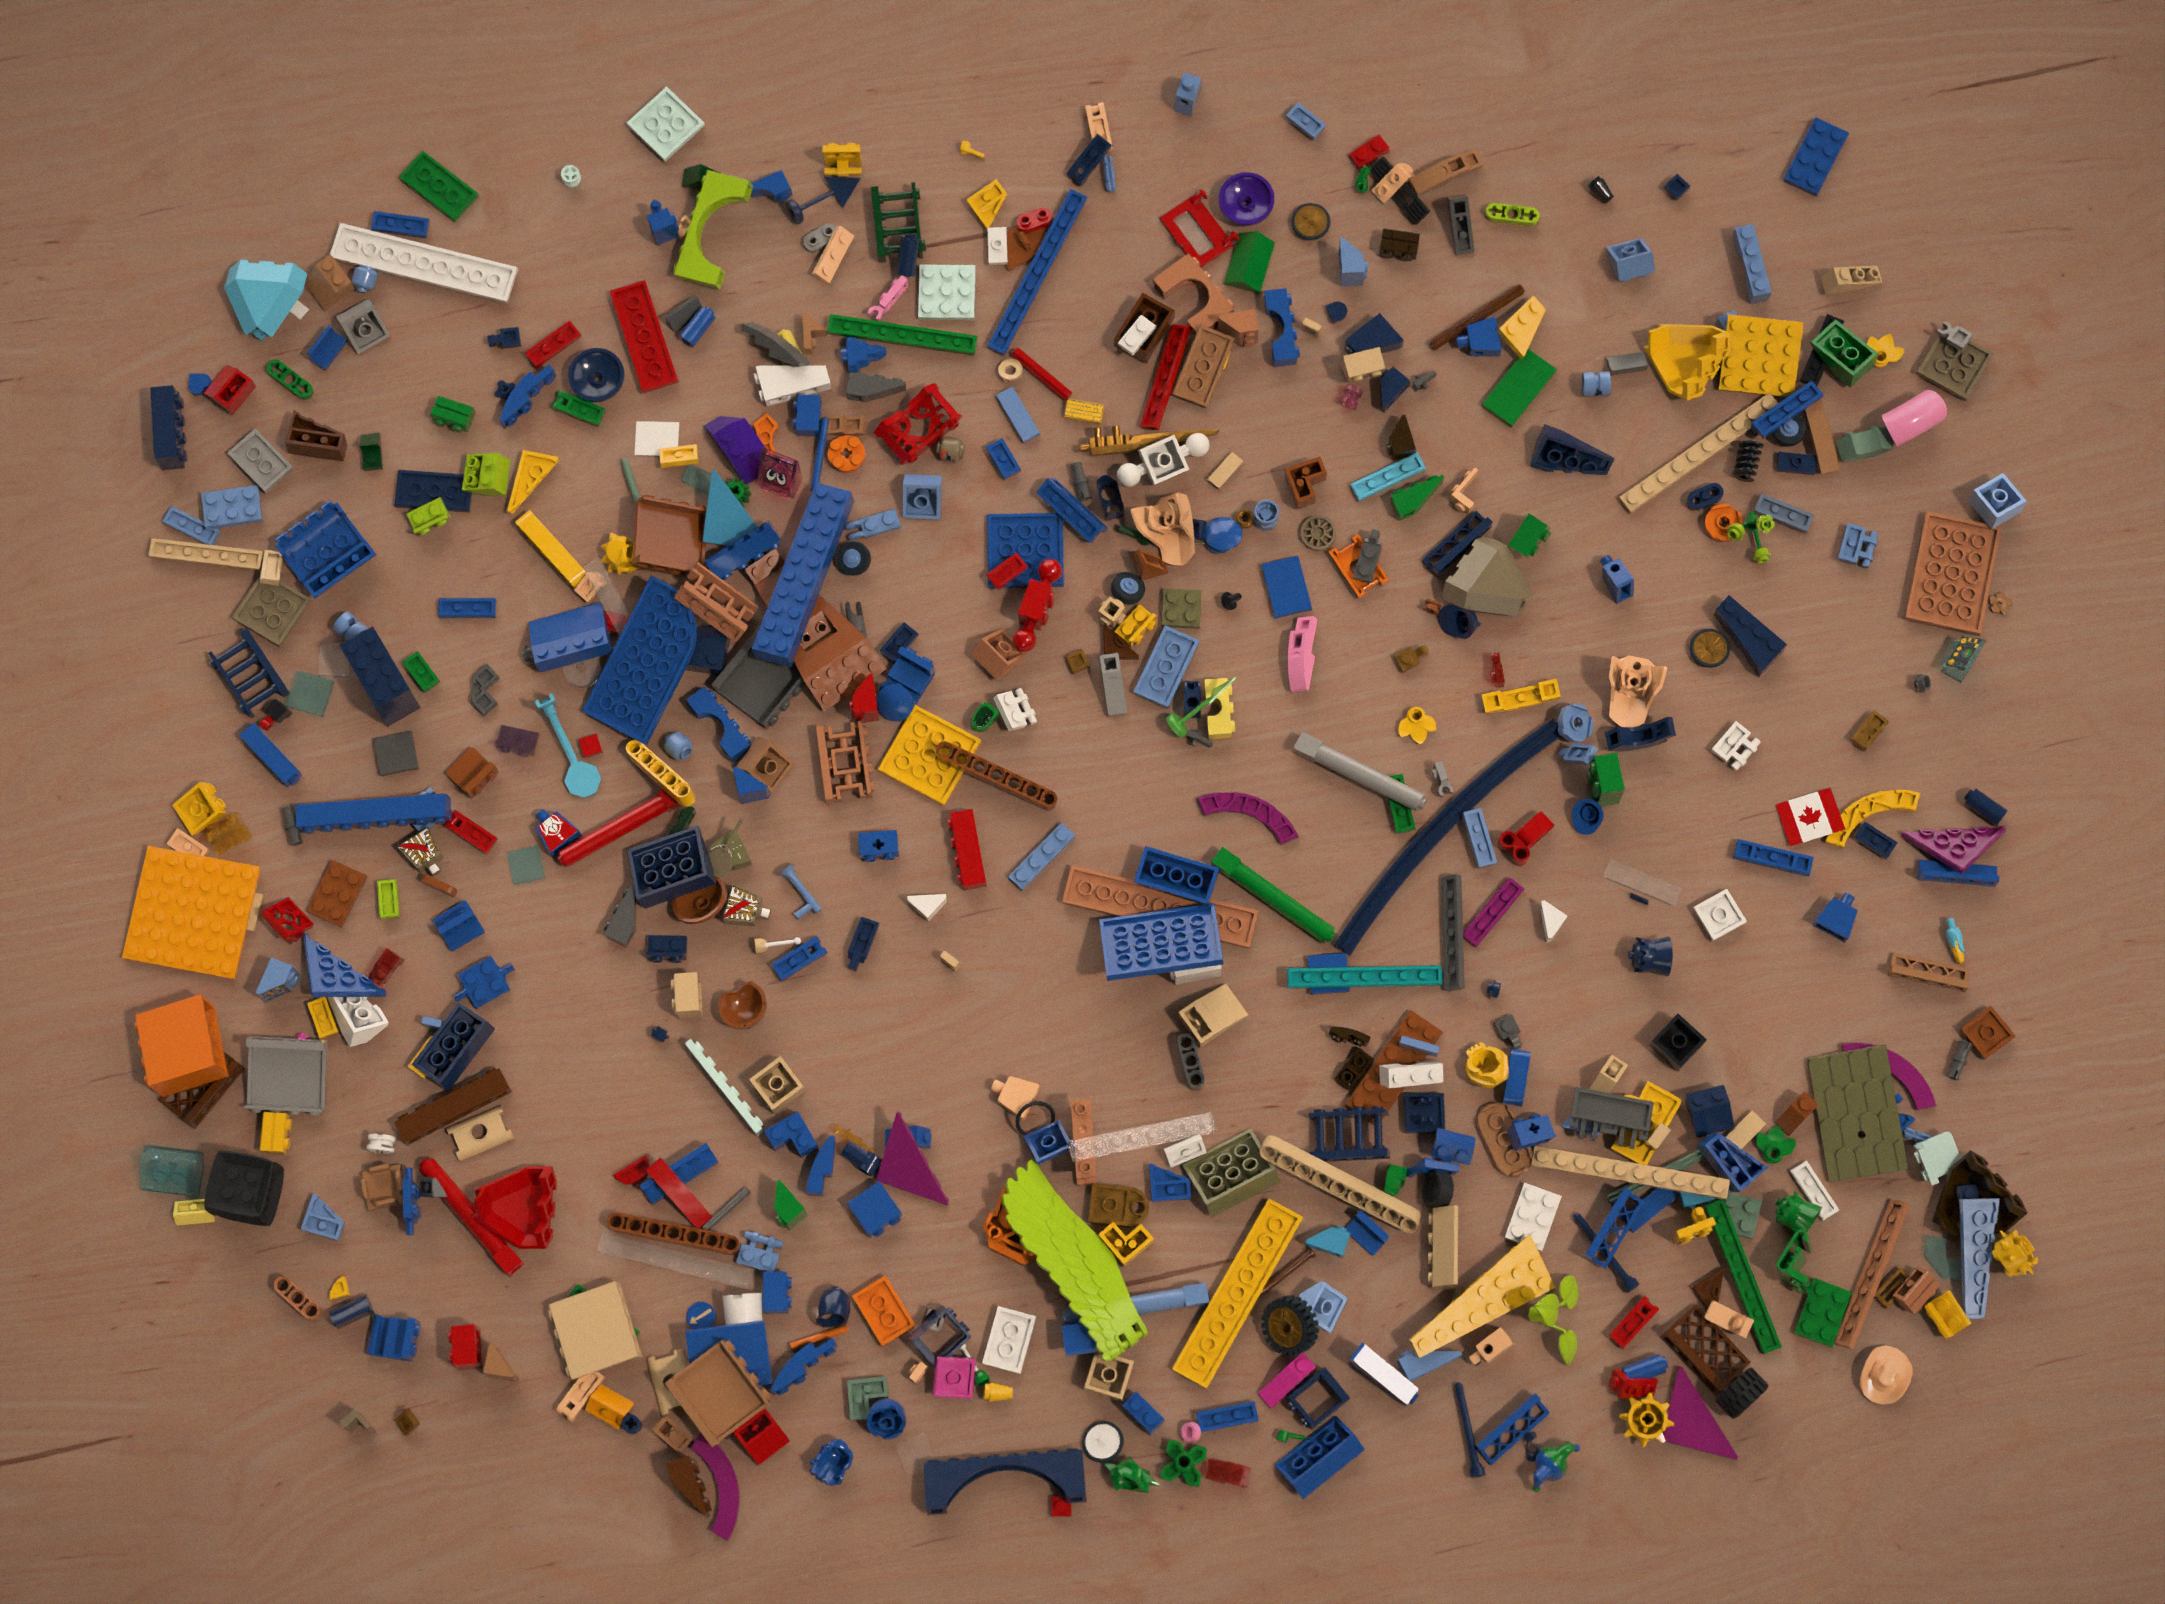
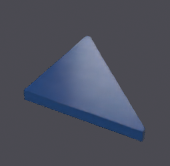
[302,933,386,997]

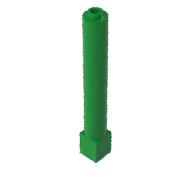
[1211,846,1336,944]

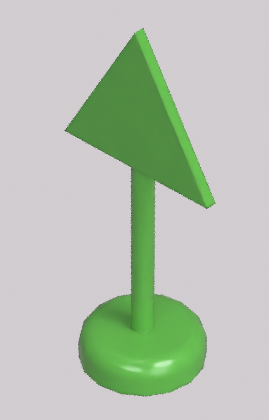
[1166,677,1236,738]

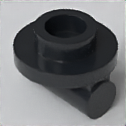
[1221,592,1242,610]

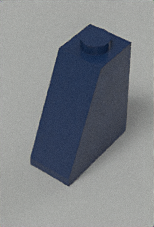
[1344,313,1404,355]

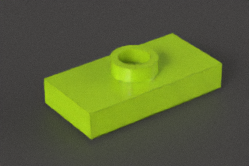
[377,879,400,920]

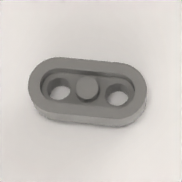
[804,224,836,253]

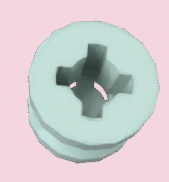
[561,165,581,188]

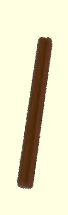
[1429,284,1525,350]

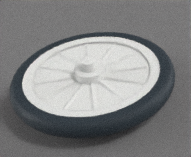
[1082,1421,1124,1463]

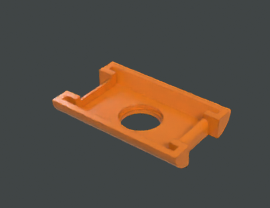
[1328,534,1389,598]

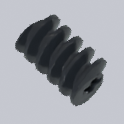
[1732,440,1764,482]

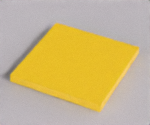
[877,705,982,806]

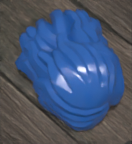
[809,1439,853,1486]

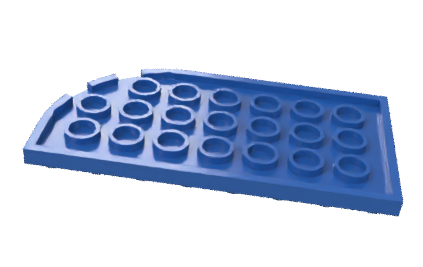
[582,576,697,745]

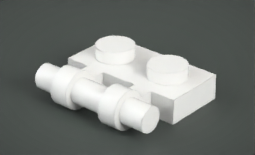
[993,688,1037,731]
[1711,721,1761,771]

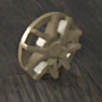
[1300,516,1336,551]

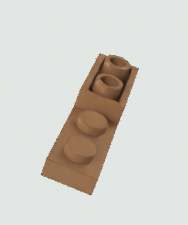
[1409,149,1484,196]

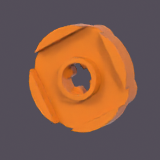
[828,435,866,473]
[1704,504,1743,542]

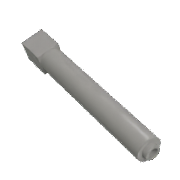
[1293,732,1427,811]

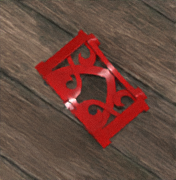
[873,383,962,465]

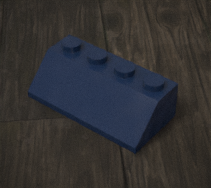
[412,1002,495,1092]

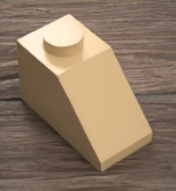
[1590,1055,1628,1093]

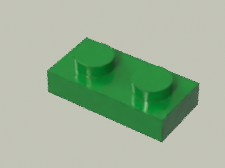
[403,651,440,693]

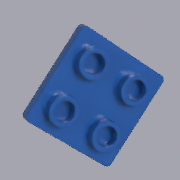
[433,900,485,952]

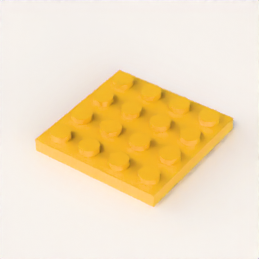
[1718,314,1804,397]

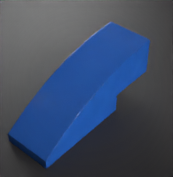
[806,1136,836,1196]

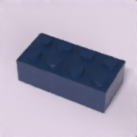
[150,385,187,471]

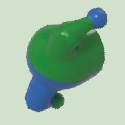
[1532,1443,1580,1493]

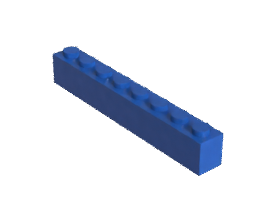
[296,794,451,834]

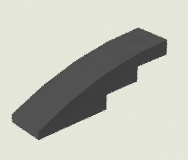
[741,322,810,367]

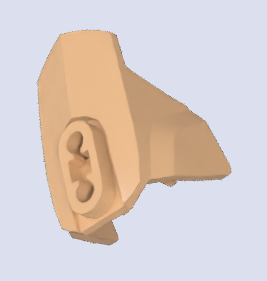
[1131,492,1195,566]
[1609,656,1667,727]

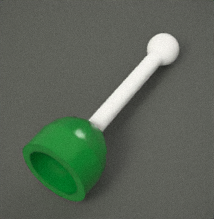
[959,1344,990,1387]

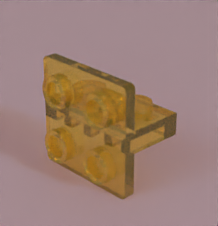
[205,812,252,856]

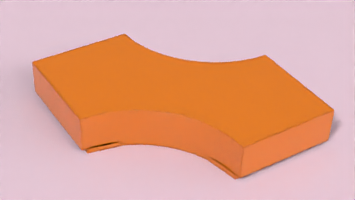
[753,413,779,464]

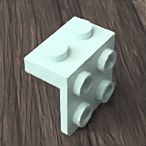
[1913,1131,1961,1186]

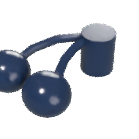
[1526,1432,1543,1462]

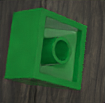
[774,1179,808,1230]

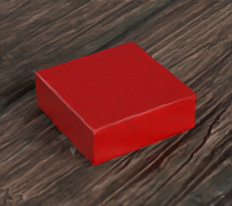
[578,733,603,758]

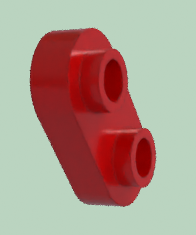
[1016,208,1052,234]

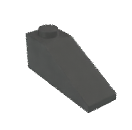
[1446,194,1475,255]

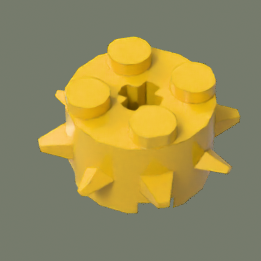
[1992,1230,2038,1277]
[1619,1393,1674,1448]

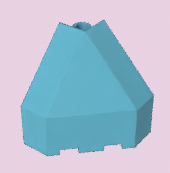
[224,260,307,341]

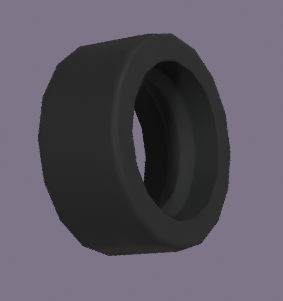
[1422,1171,1454,1208]

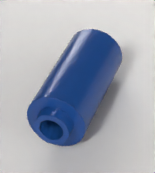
[678,306,715,348]
[1622,1354,1668,1379]

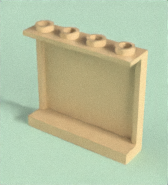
[548,1281,643,1381]

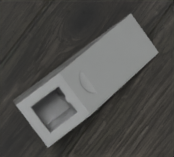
[1099,653,1127,716]

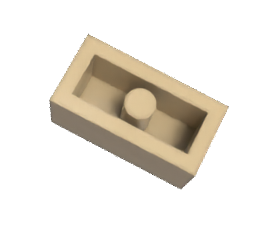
[1645,1123,1671,1151]

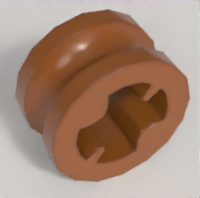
[1423,599,1442,615]

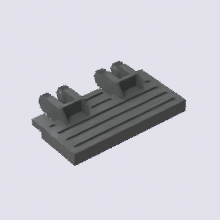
[1569,1087,1654,1149]

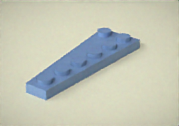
[1960,1198,1999,1319]

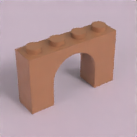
[1153,253,1235,336]

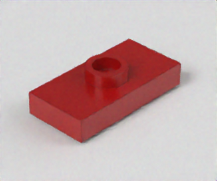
[986,552,1028,590]

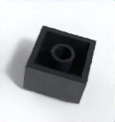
[1649,1014,1707,1071]

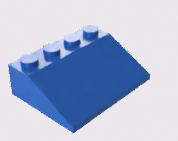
[529,602,613,673]
[685,1320,773,1385]

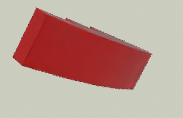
[646,1157,712,1229]

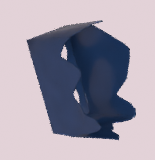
[1096,475,1125,521]

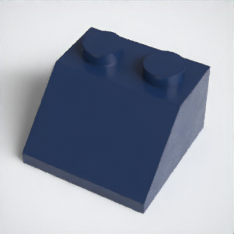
[1685,1085,1734,1138]

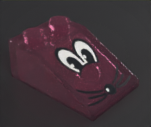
[758,447,802,499]

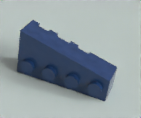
[1714,595,1787,677]

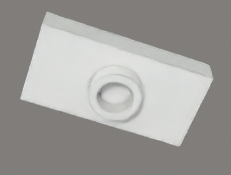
[988,227,1008,265]

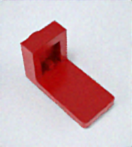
[1608,1369,1658,1398]

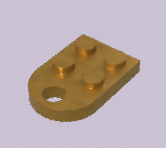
[1088,1183,1149,1227]

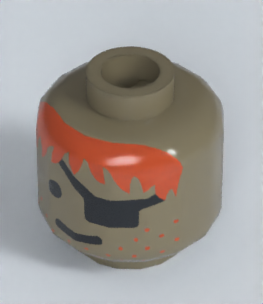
[937,437,965,463]

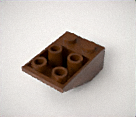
[666,1455,712,1518]

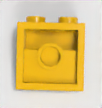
[172,782,227,836]

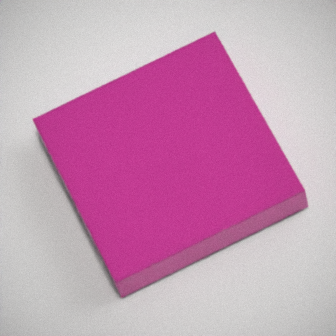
[932,1356,976,1399]

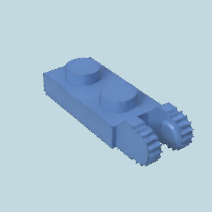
[845,509,901,541]

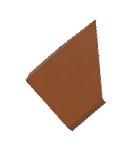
[1127,549,1169,581]

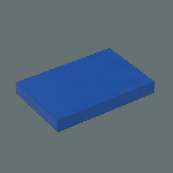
[1261,556,1312,619]

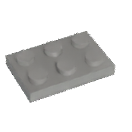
[228,428,294,493]

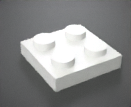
[1693,889,1747,941]

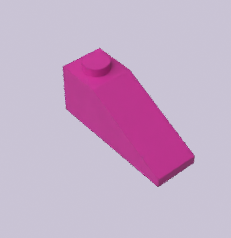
[1258,1353,1316,1409]

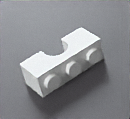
[1379,1060,1443,1088]

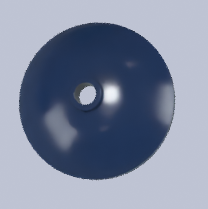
[568,348,625,402]

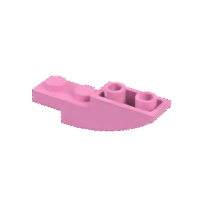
[1288,616,1318,692]

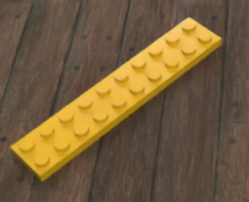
[1172,1199,1303,1389]

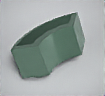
[1836,425,1894,462]

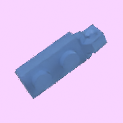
[1558,743,1598,765]

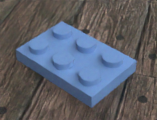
[201,485,263,530]

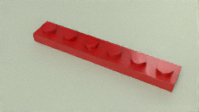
[1140,324,1191,430]

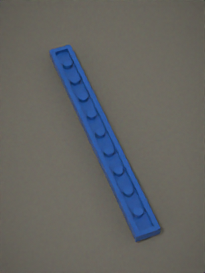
[987,189,1087,356]

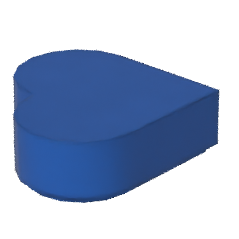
[189,373,212,396]

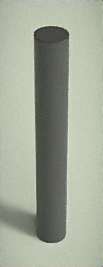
[702,1187,751,1231]

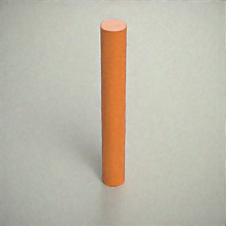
[790,1324,849,1350]

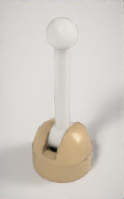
[754,937,801,954]

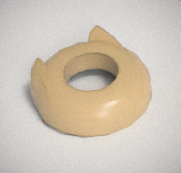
[998,359,1023,383]

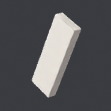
[1790,1161,1839,1221]

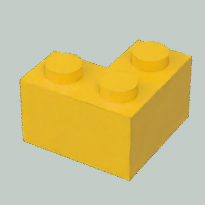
[1098,1222,1154,1267]

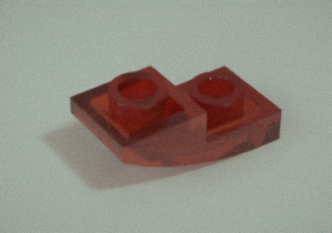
[1205,1459,1251,1488]

